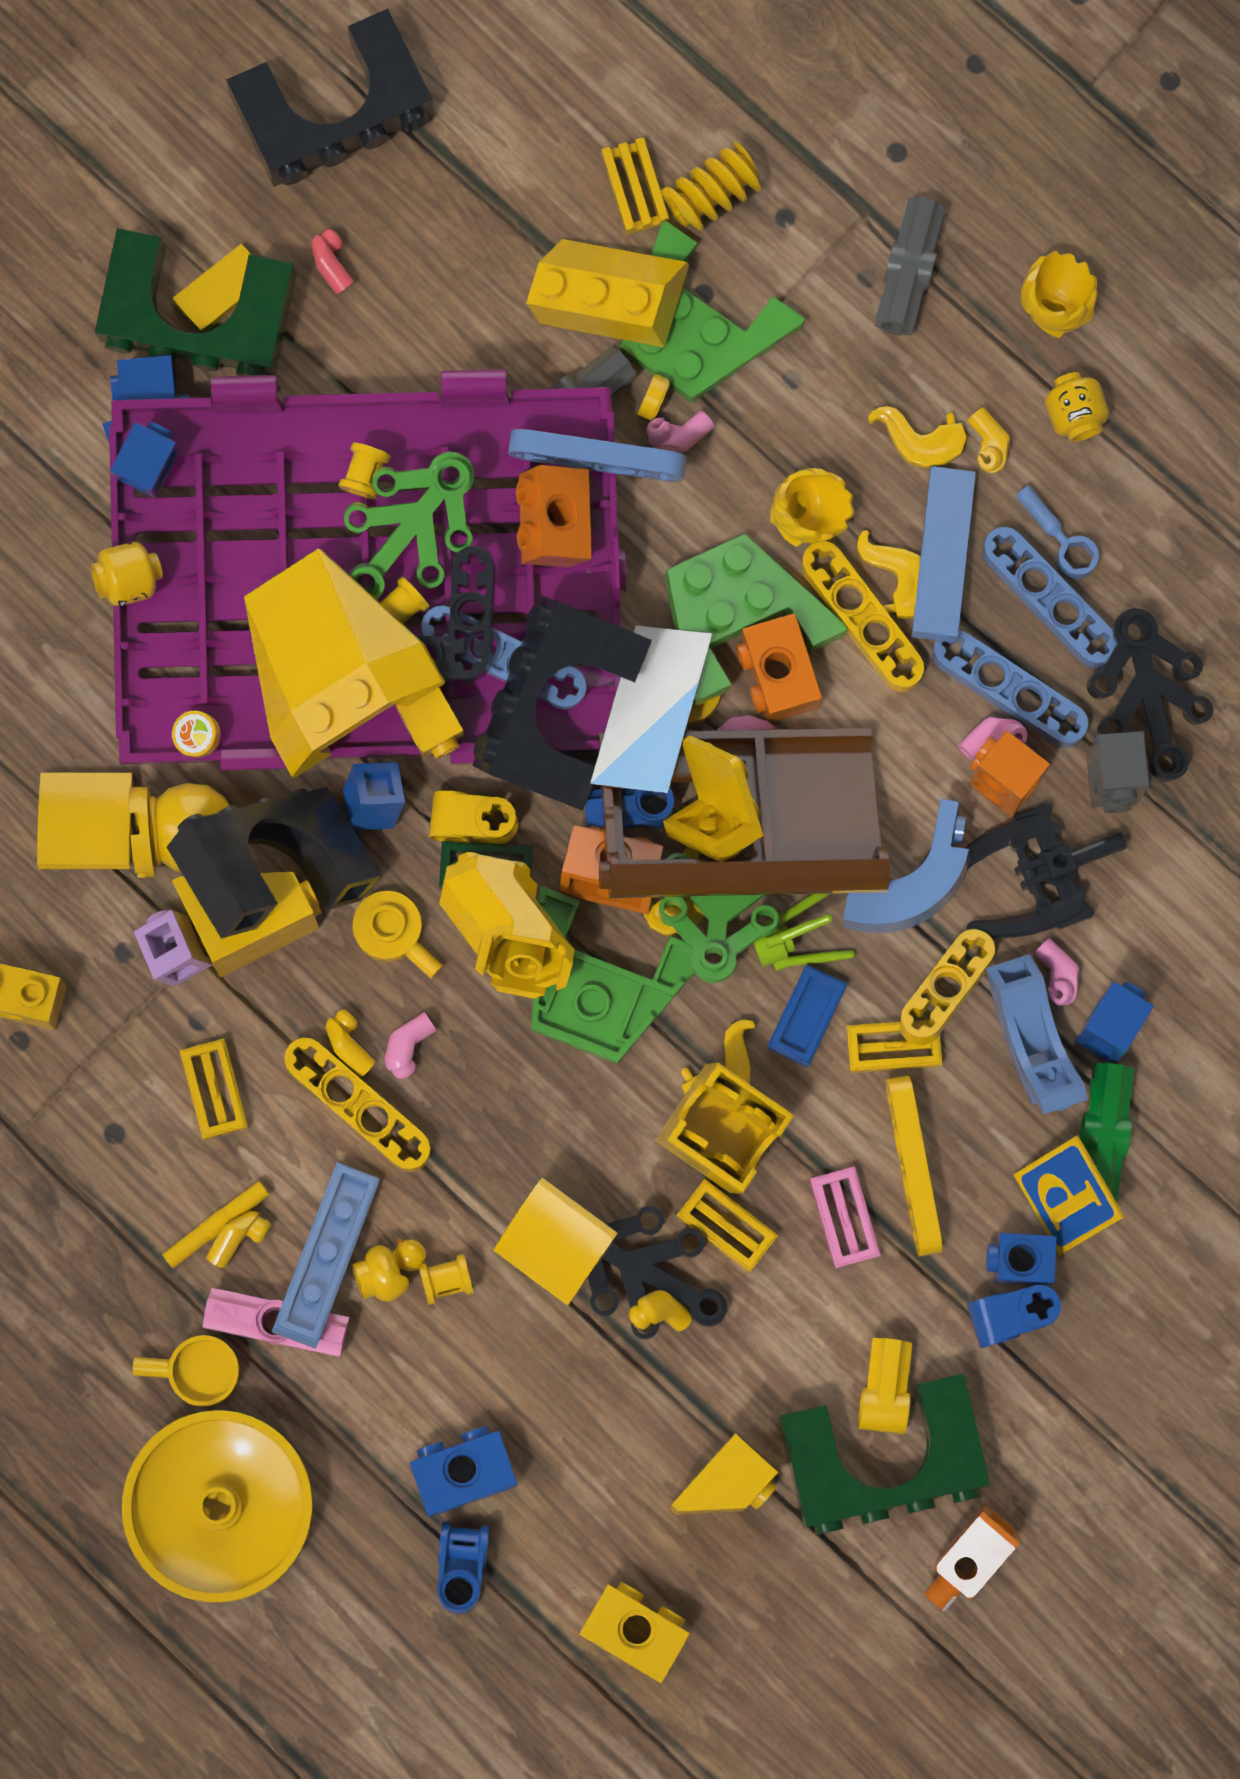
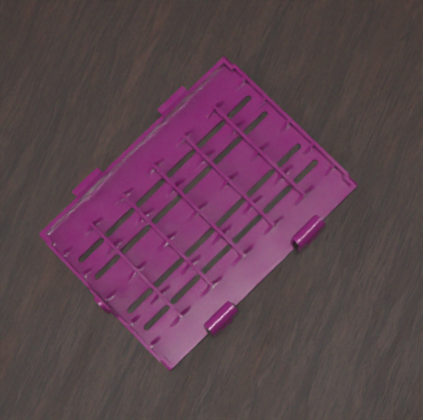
[109,369,626,771]

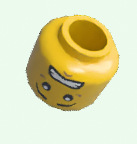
[1044,372,1110,442]
[91,542,162,606]

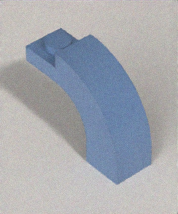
[843,799,970,933]
[986,954,1088,1114]

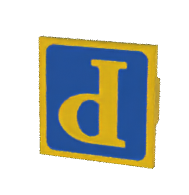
[1013,1135,1125,1255]

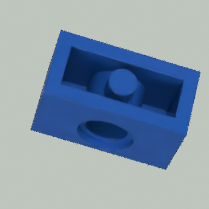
[409,1426,518,1518]

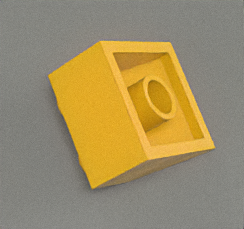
[669,1433,778,1515]

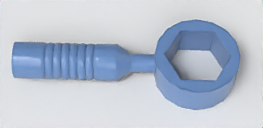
[1016,485,1099,579]

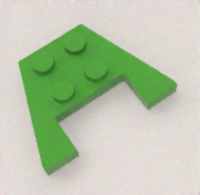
[620,220,805,403]
[664,534,848,708]
[531,886,708,1065]

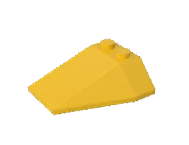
[244,549,445,778]

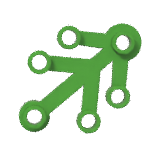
[344,451,474,600]
[659,849,779,983]

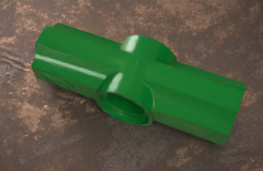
[1079,1063,1134,1202]

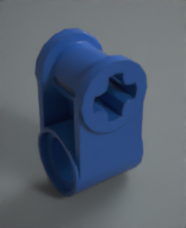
[966,1285,1061,1349]
[437,1521,490,1615]

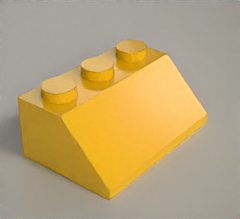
[526,239,689,348]

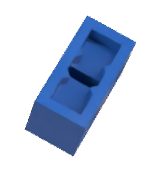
[1074,982,1154,1064]

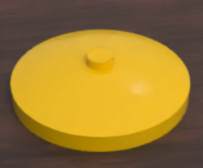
[122,1410,313,1603]

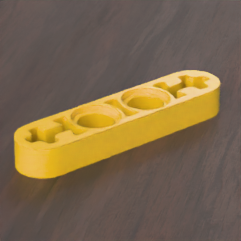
[801,541,924,692]
[284,1038,431,1172]
[885,1075,942,1257]

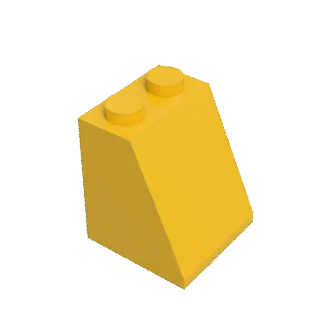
[172,872,322,978]

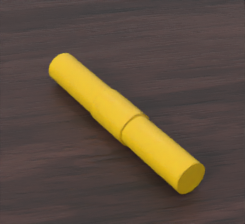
[162,1180,270,1269]

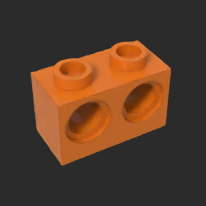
[969,730,1050,818]

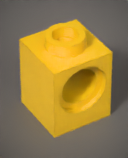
[396,687,464,759]

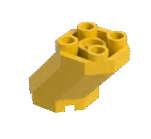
[439,852,575,999]

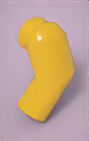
[967,407,1010,473]
[325,1009,376,1077]
[206,1211,271,1268]
[629,1290,693,1331]

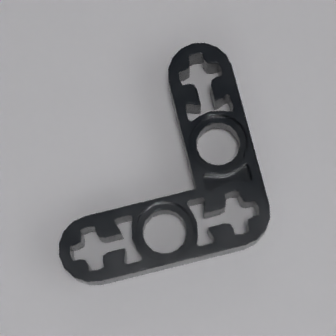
[415,546,496,682]

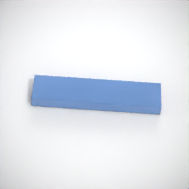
[911,466,976,643]
[272,1162,380,1349]

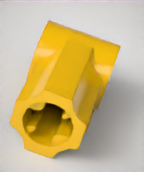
[858,1338,912,1435]

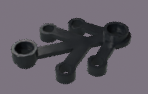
[1087,608,1213,782]
[588,1206,727,1340]

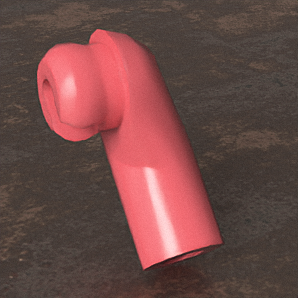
[311,229,354,295]

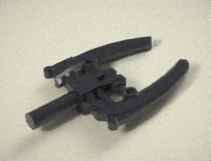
[964,803,1127,939]

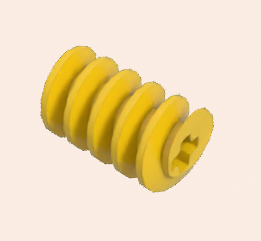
[661,140,762,232]

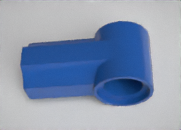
[585,787,675,829]

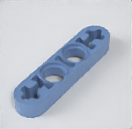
[508,429,687,482]
[982,527,1116,669]
[421,605,586,710]
[932,629,1088,748]

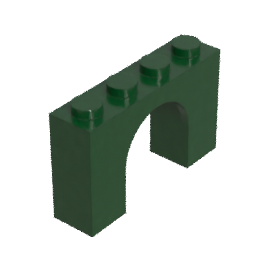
[94,228,297,376]
[778,1373,991,1535]

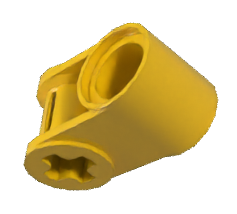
[429,791,519,844]

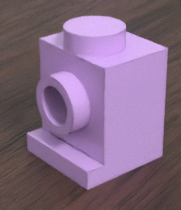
[134,910,212,987]

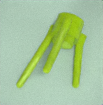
[753,893,855,972]

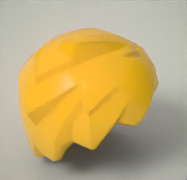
[1020,251,1098,338]
[770,468,854,547]

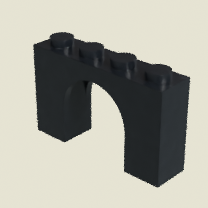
[226,8,434,187]
[472,595,652,811]
[166,787,382,939]

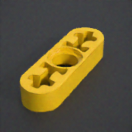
[900,929,995,1045]

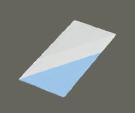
[590,626,712,793]

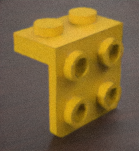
[663,735,764,862]

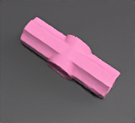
[203,1288,350,1358]

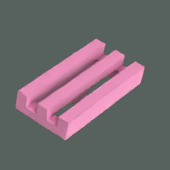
[809,1166,881,1269]

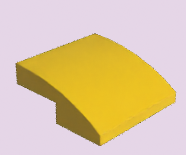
[37,773,134,869]
[493,1178,618,1306]

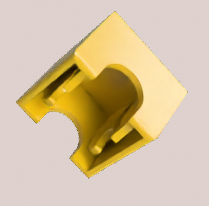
[655,1062,795,1193]

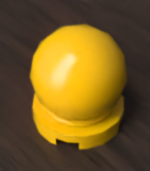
[128,783,230,878]

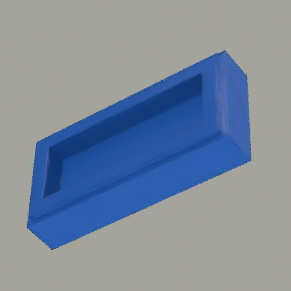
[766,965,847,1068]

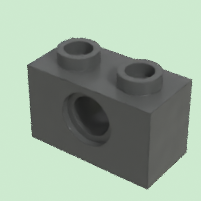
[1086,731,1149,813]

